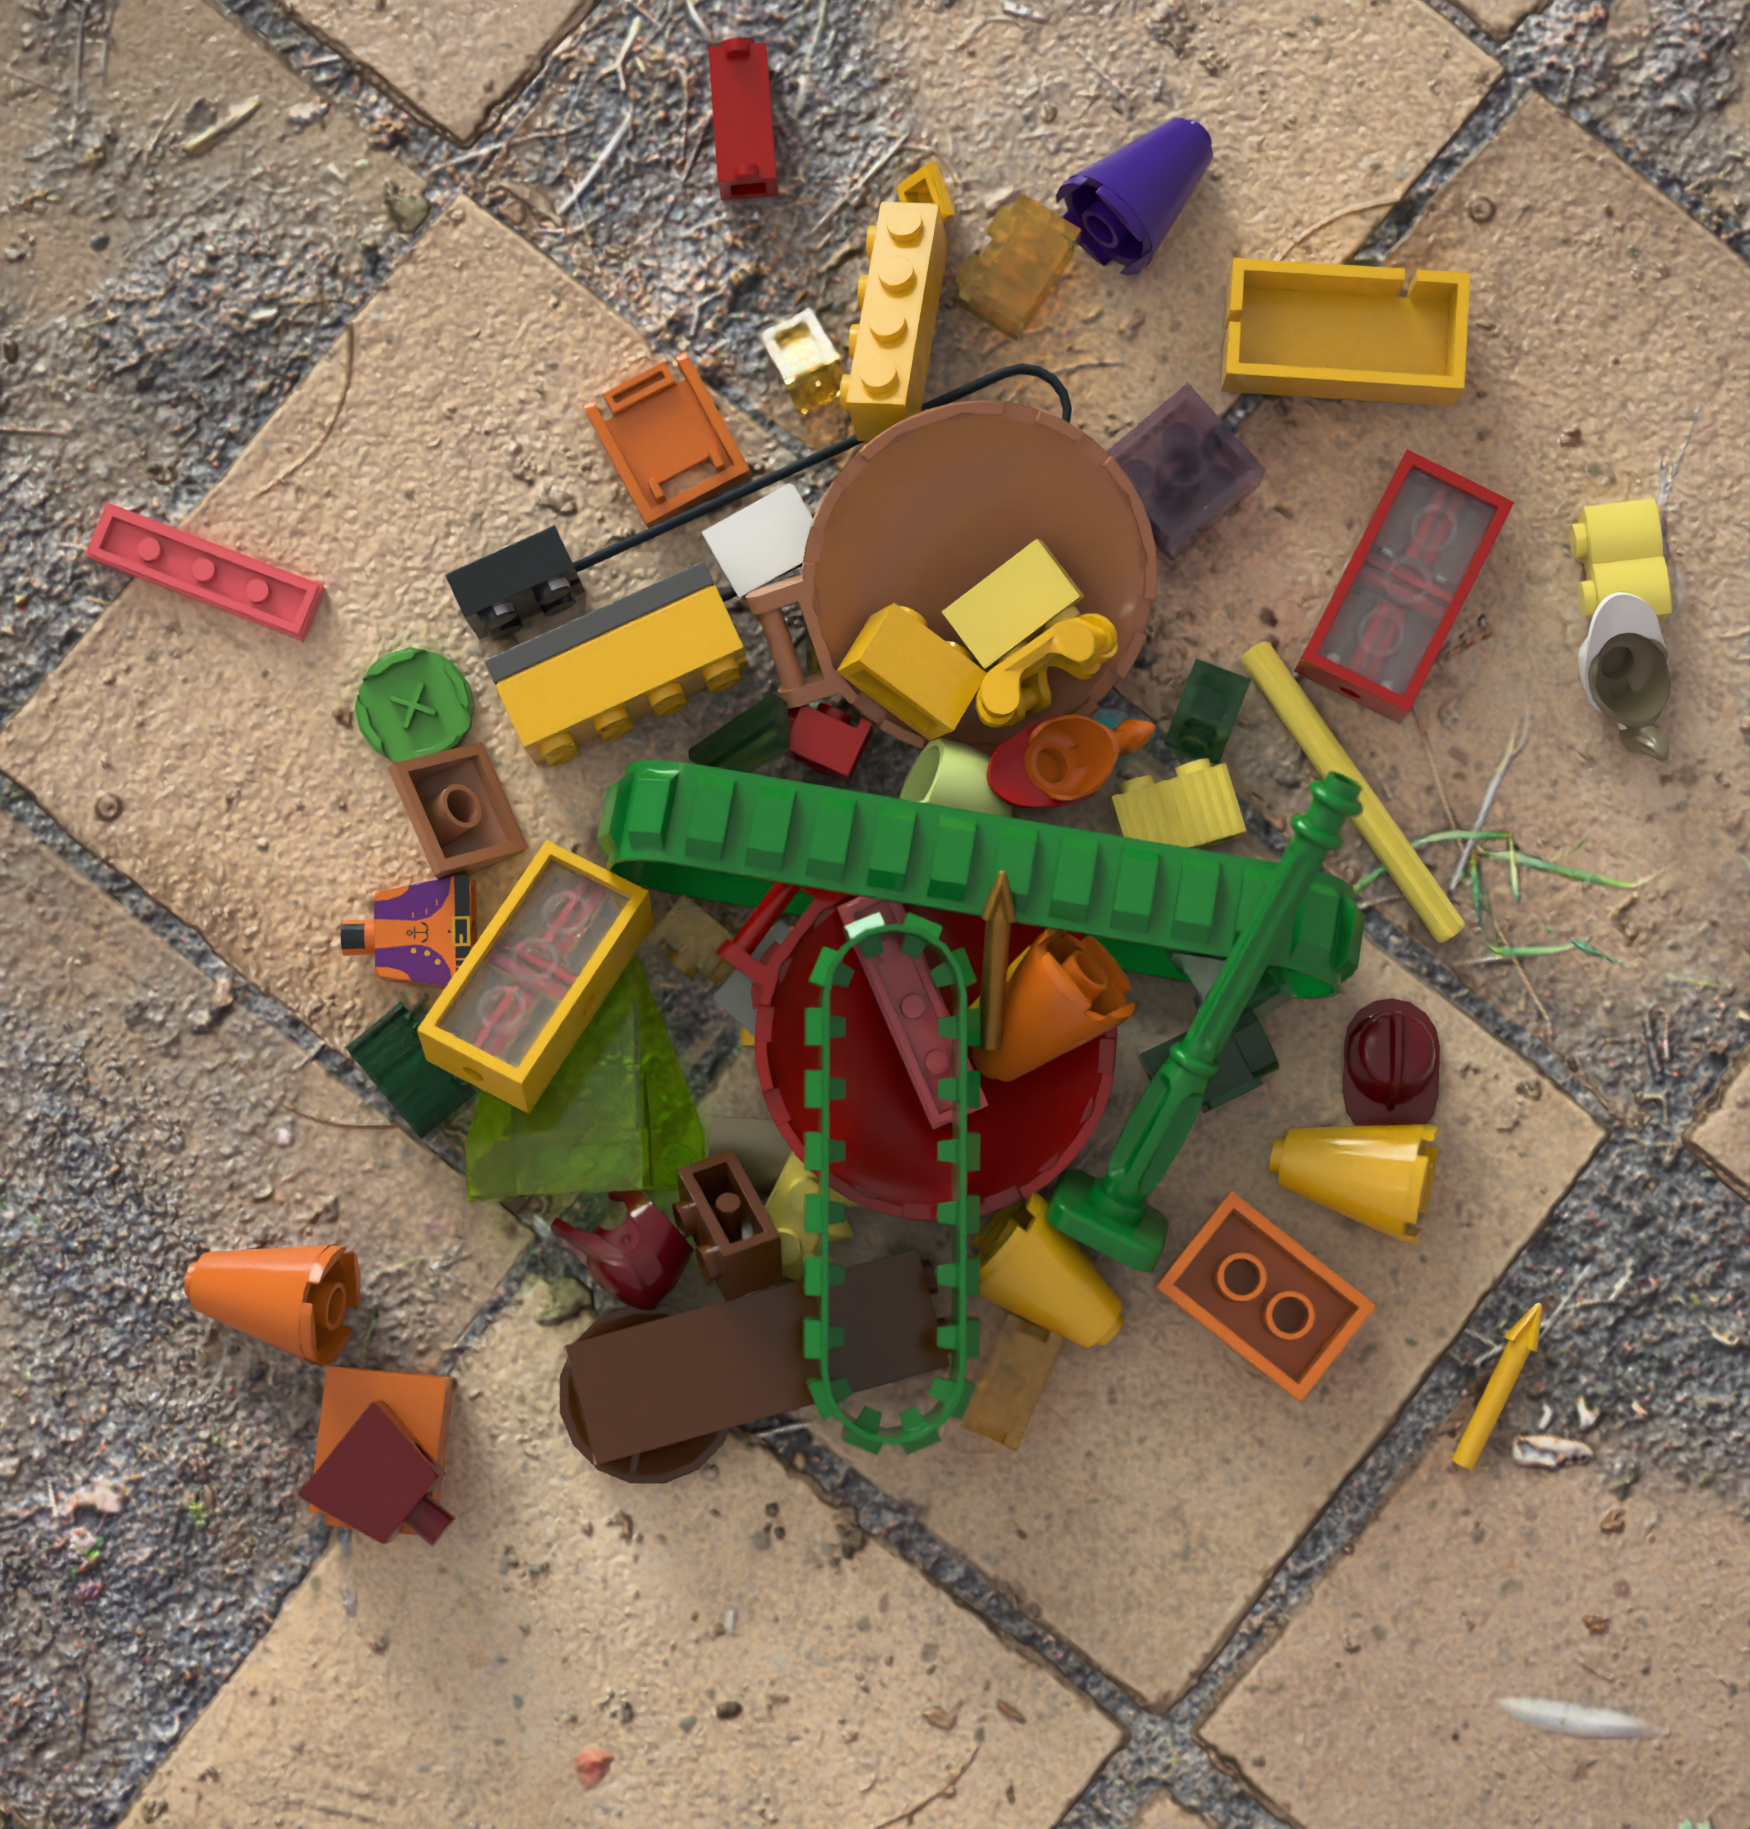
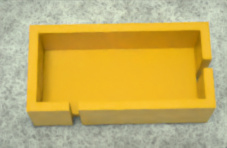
[1221,258,1471,406]

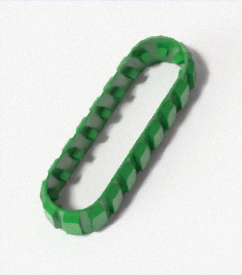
[803,912,980,1455]

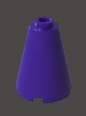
[1056,117,1213,276]

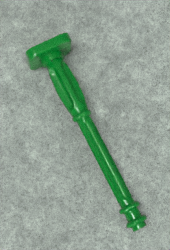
[1045,771,1363,1272]

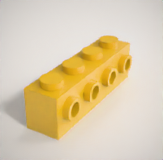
[840,202,948,441]

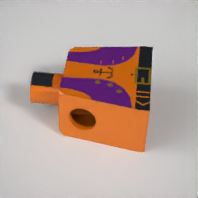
[340,875,478,989]

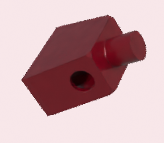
[298,1400,456,1547]

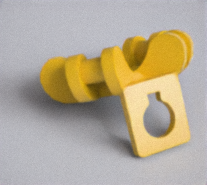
[975,613,1118,728]

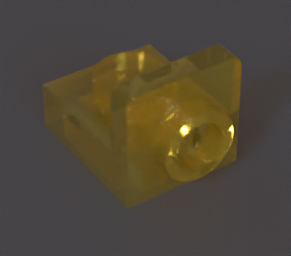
[758,308,845,414]

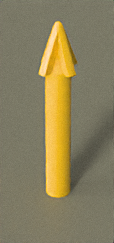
[1451,1303,1542,1471]

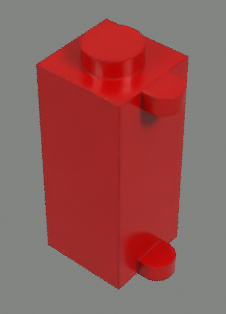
[708,37,778,200]

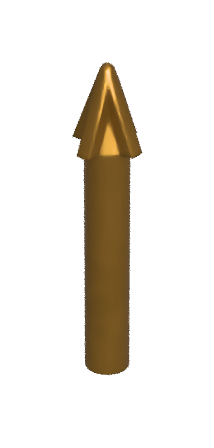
[977,870,1016,1051]

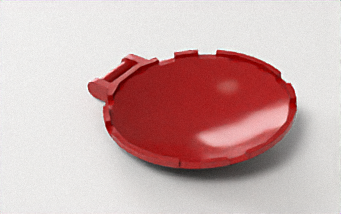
[715,882,1118,1222]

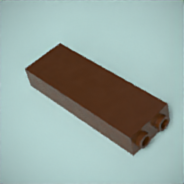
[563,1249,951,1465]

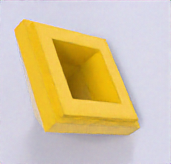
[895,161,955,223]

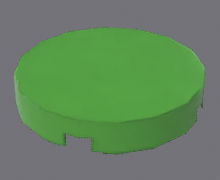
[355,648,474,763]

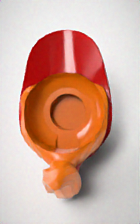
[987,714,1155,808]

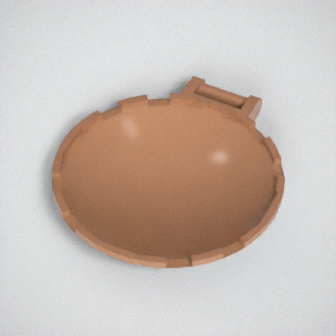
[746,401,1158,756]

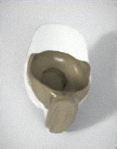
[1578,592,1671,762]

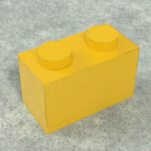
[836,603,987,741]

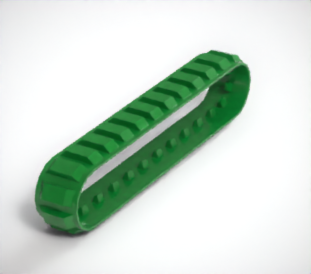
[597,760,1365,1000]

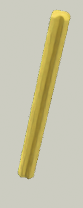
[1241,641,1465,943]

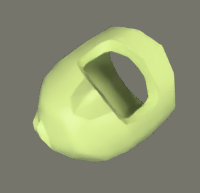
[899,738,1013,817]

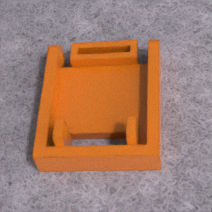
[582,351,751,529]

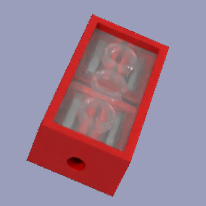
[1294,449,1514,724]

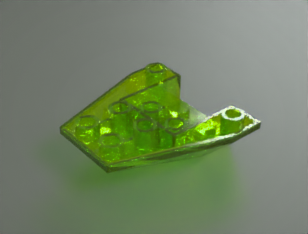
[465,957,706,1203]

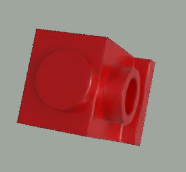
[778,702,873,785]

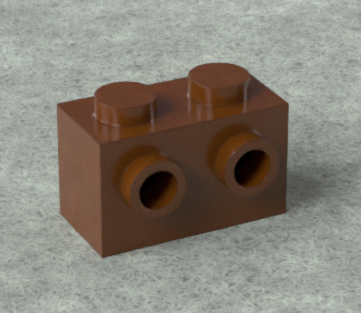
[672,1149,783,1302]

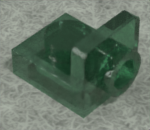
[1164,659,1251,764]

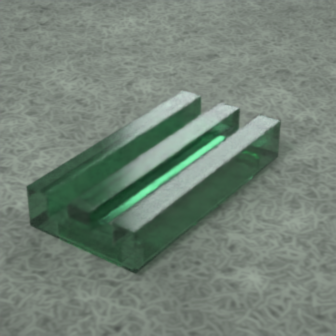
[688,692,790,773]

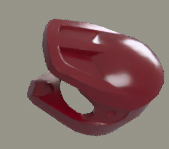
[550,1172,695,1310]

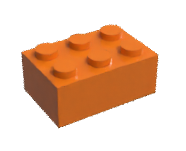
[1152,1191,1376,1402]

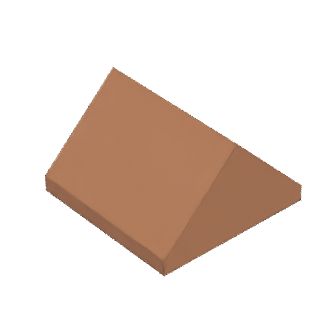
[388,742,529,879]

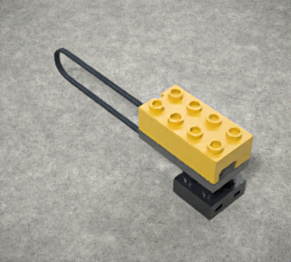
[445,363,1072,767]

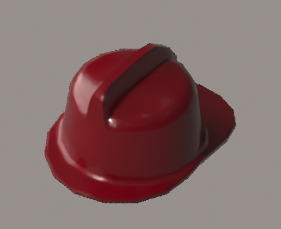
[1343,998,1440,1126]

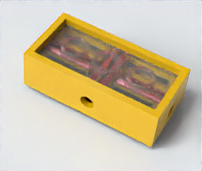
[417,840,654,1114]

